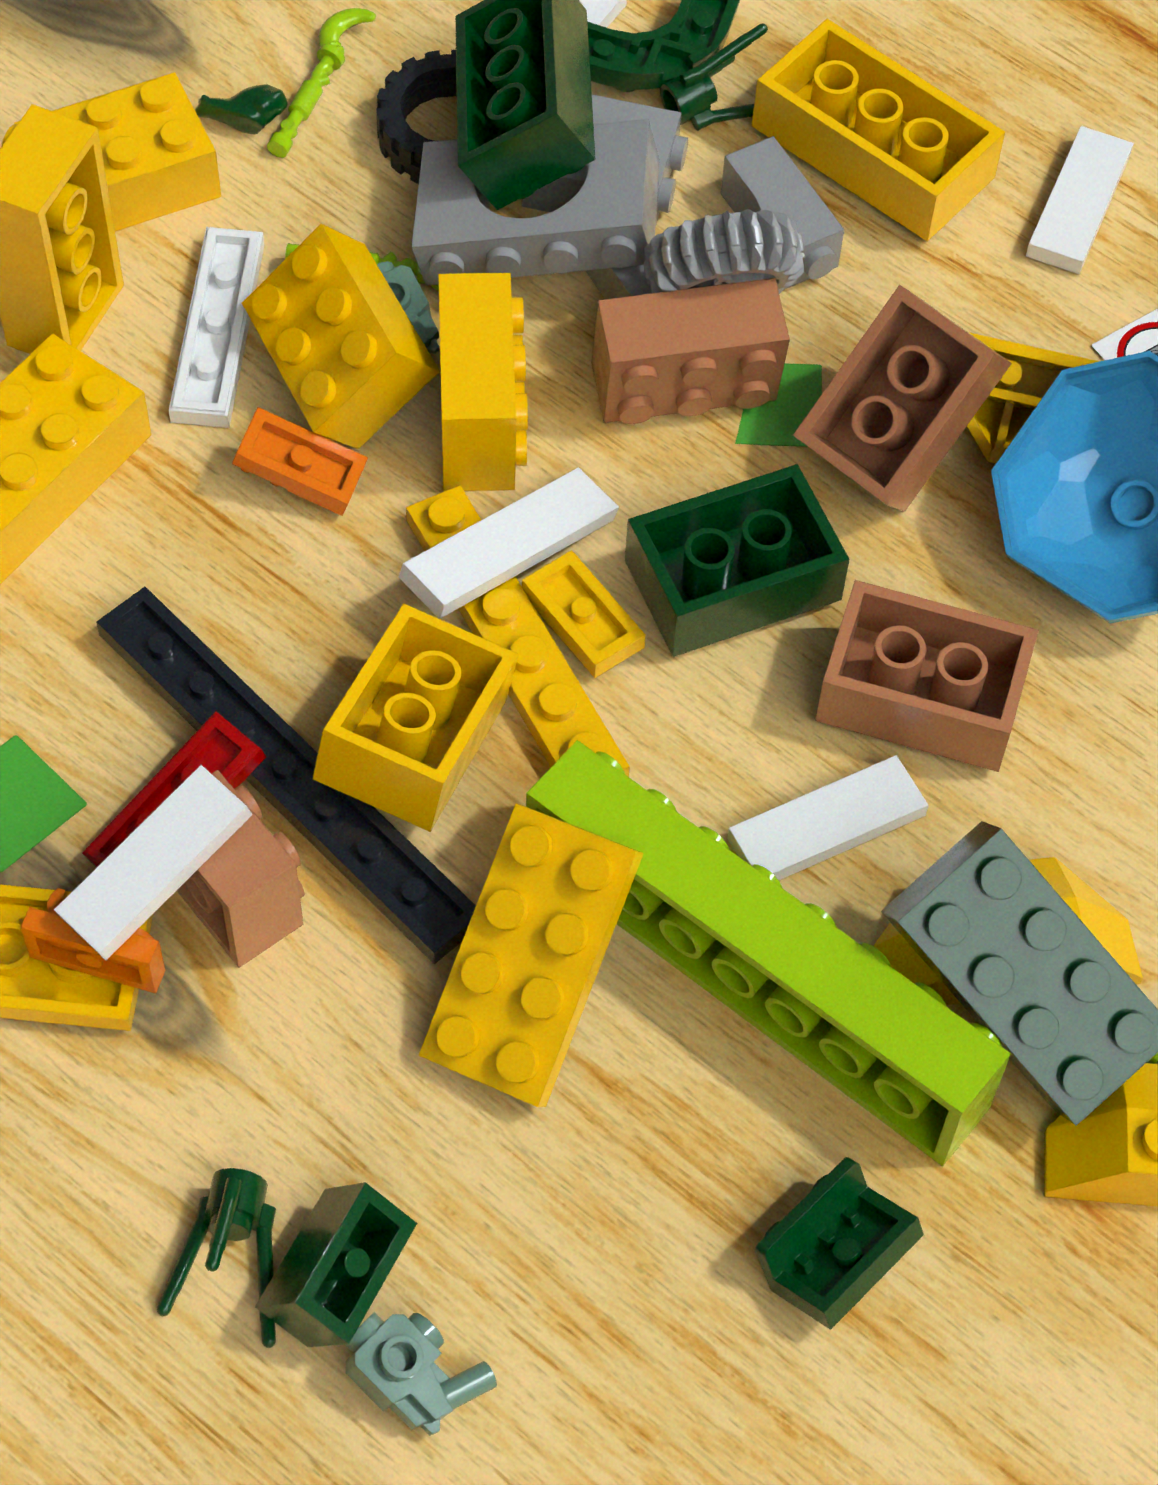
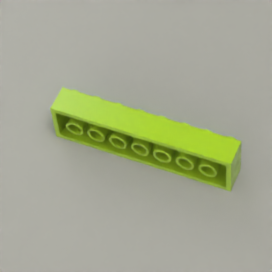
[526,740,1011,1166]

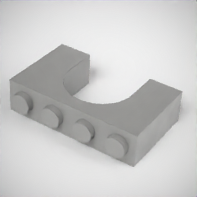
[412,119,659,286]
[586,136,844,299]

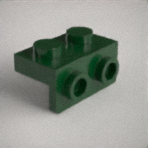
[755,1157,924,1330]

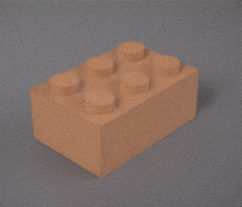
[591,278,790,424]
[793,284,1012,511]
[815,580,1039,772]

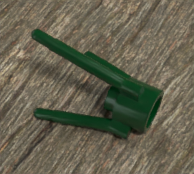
[660,23,768,131]
[157,1168,276,1348]

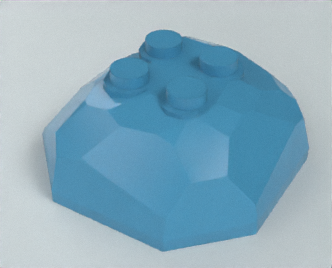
[991,351,1158,624]

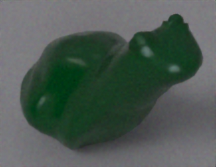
[195,84,288,134]

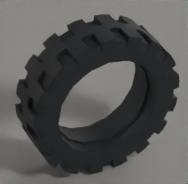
[376,50,457,184]

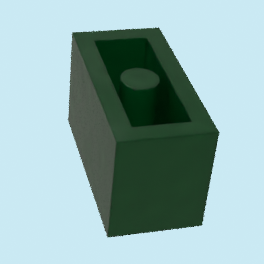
[255,1182,417,1347]

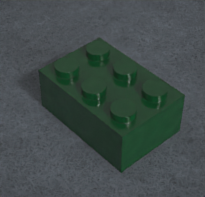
[625,464,850,657]

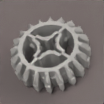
[643,209,805,293]

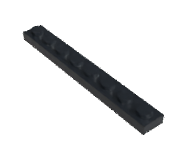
[96,586,476,965]

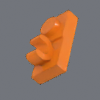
[232,407,368,516]
[21,888,166,994]

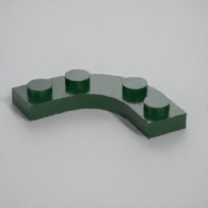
[587,0,740,92]

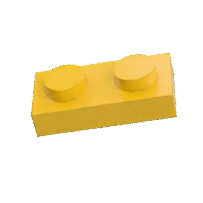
[522,550,646,678]

